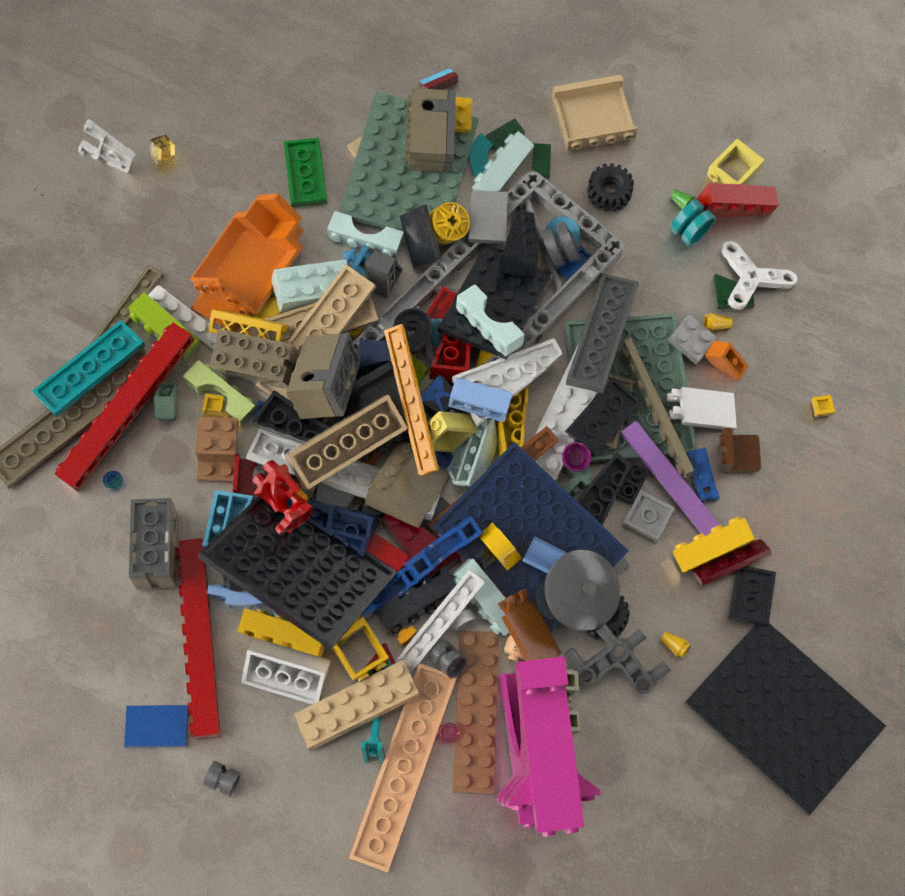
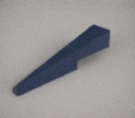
[287,498,378,556]

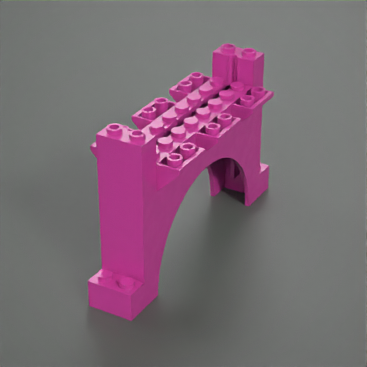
[496,656,601,837]

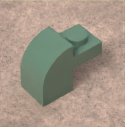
[562,465,592,497]

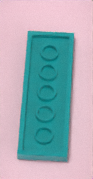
[32,320,146,417]

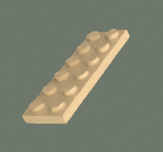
[264,295,379,343]
[294,660,420,751]

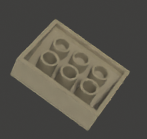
[365,441,450,528]

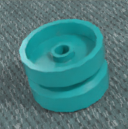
[670,200,716,247]

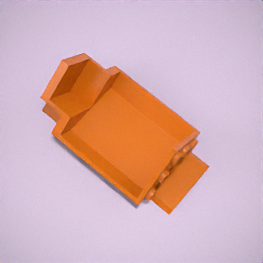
[189,193,304,332]

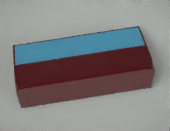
[419,68,458,90]

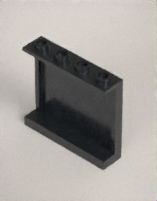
[333,362,408,463]

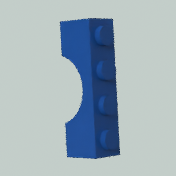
[403,517,483,580]
[359,567,426,620]

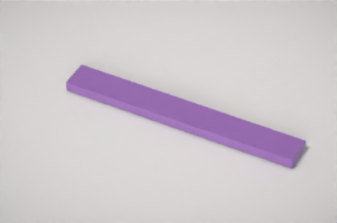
[620,421,720,536]

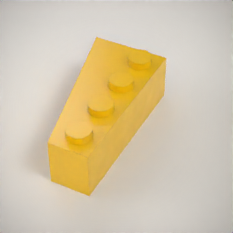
[495,384,530,457]
[672,516,755,573]
[237,608,325,658]

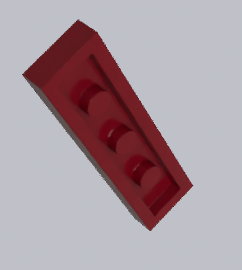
[692,539,771,586]

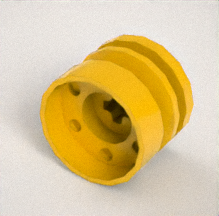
[429,202,470,246]

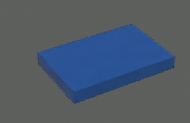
[124,705,188,748]

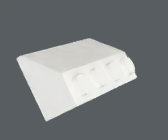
[241,638,331,705]

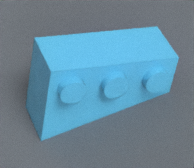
[202,490,255,548]

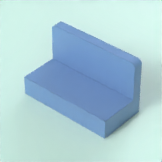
[523,537,567,573]

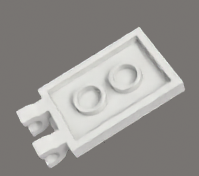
[667,387,737,431]

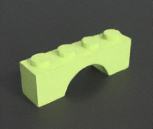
[183,360,256,428]

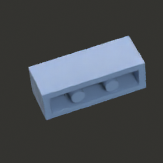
[448,378,512,422]

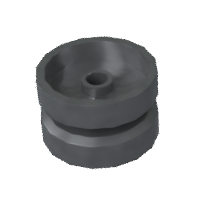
[541,222,580,269]

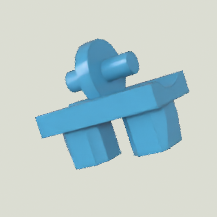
[342,244,372,276]

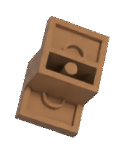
[195,417,239,483]

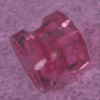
[436,722,460,744]

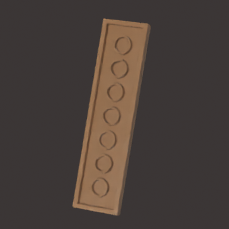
[453,630,500,795]

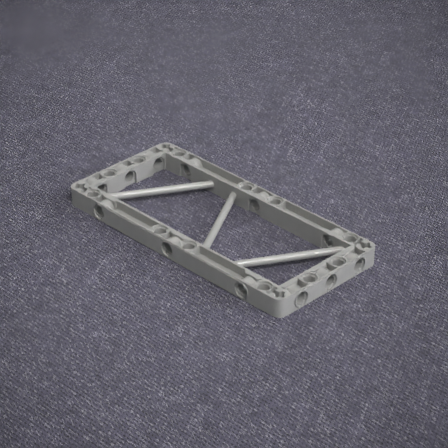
[353,171,624,428]

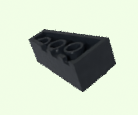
[376,566,456,635]

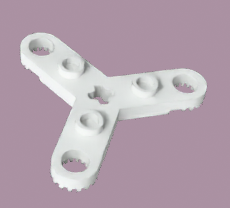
[721,241,797,310]

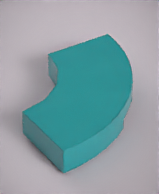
[469,133,493,177]

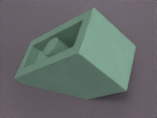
[154,383,179,421]

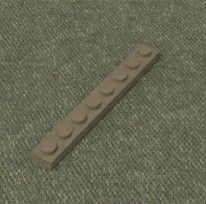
[621,338,694,480]

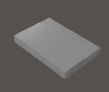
[469,190,508,244]

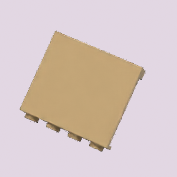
[552,74,638,150]

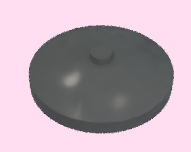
[545,550,620,631]

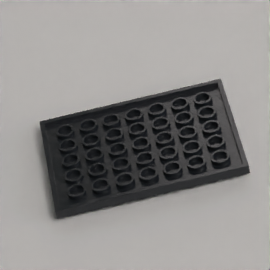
[198,496,397,650]
[684,623,886,816]

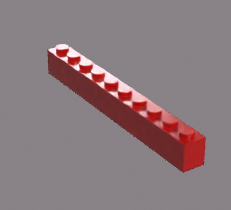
[54,322,195,491]
[176,538,221,740]

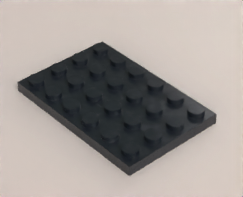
[438,246,552,360]

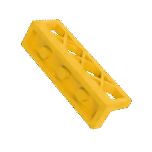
[208,309,288,342]

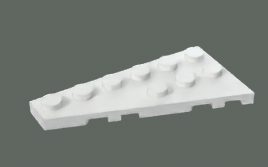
[452,339,563,427]

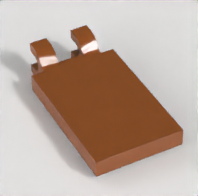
[498,588,562,661]

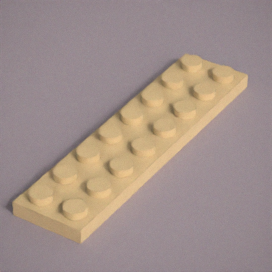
[255,264,376,401]

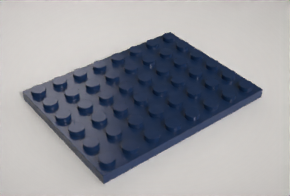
[432,442,629,632]

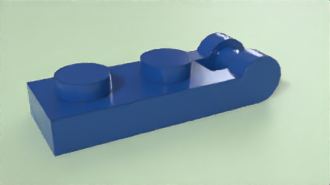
[686,447,719,503]

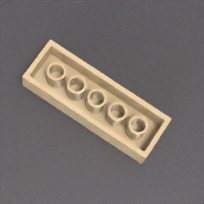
[284,395,408,490]

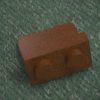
[719,428,761,472]

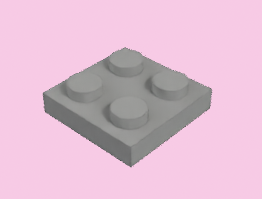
[667,313,717,364]
[622,490,675,542]

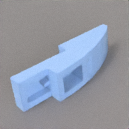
[207,584,268,610]

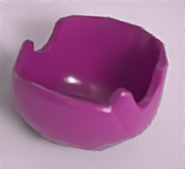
[562,442,591,472]

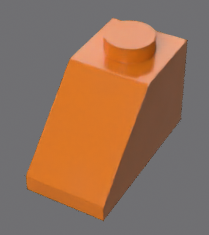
[705,341,749,380]

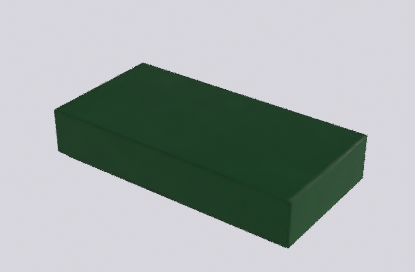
[532,143,551,179]

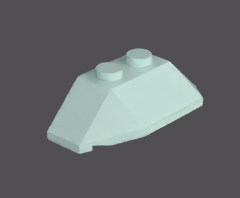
[448,418,498,487]

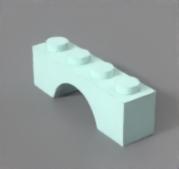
[327,211,404,259]
[456,285,525,357]

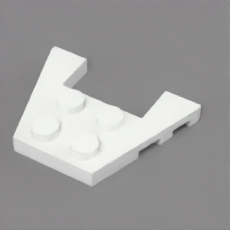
[78,119,136,173]

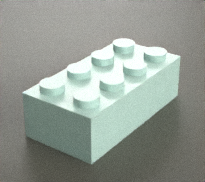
[271,259,348,313]

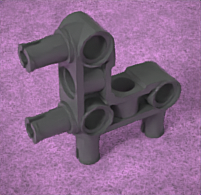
[564,623,671,694]

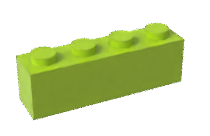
[128,292,200,362]

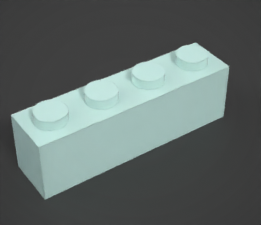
[472,131,534,192]
[451,559,509,636]

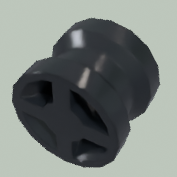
[473,547,497,571]

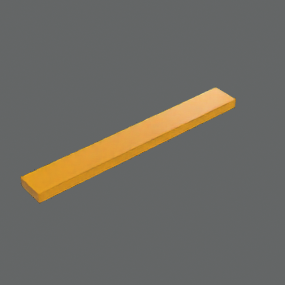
[384,324,439,477]

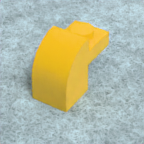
[478,523,522,571]

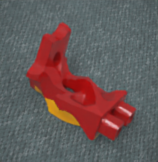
[252,460,314,534]

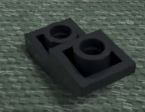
[617,462,650,503]

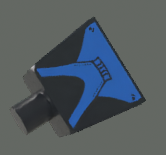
[421,374,463,417]

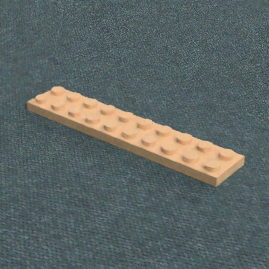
[349,664,457,873]

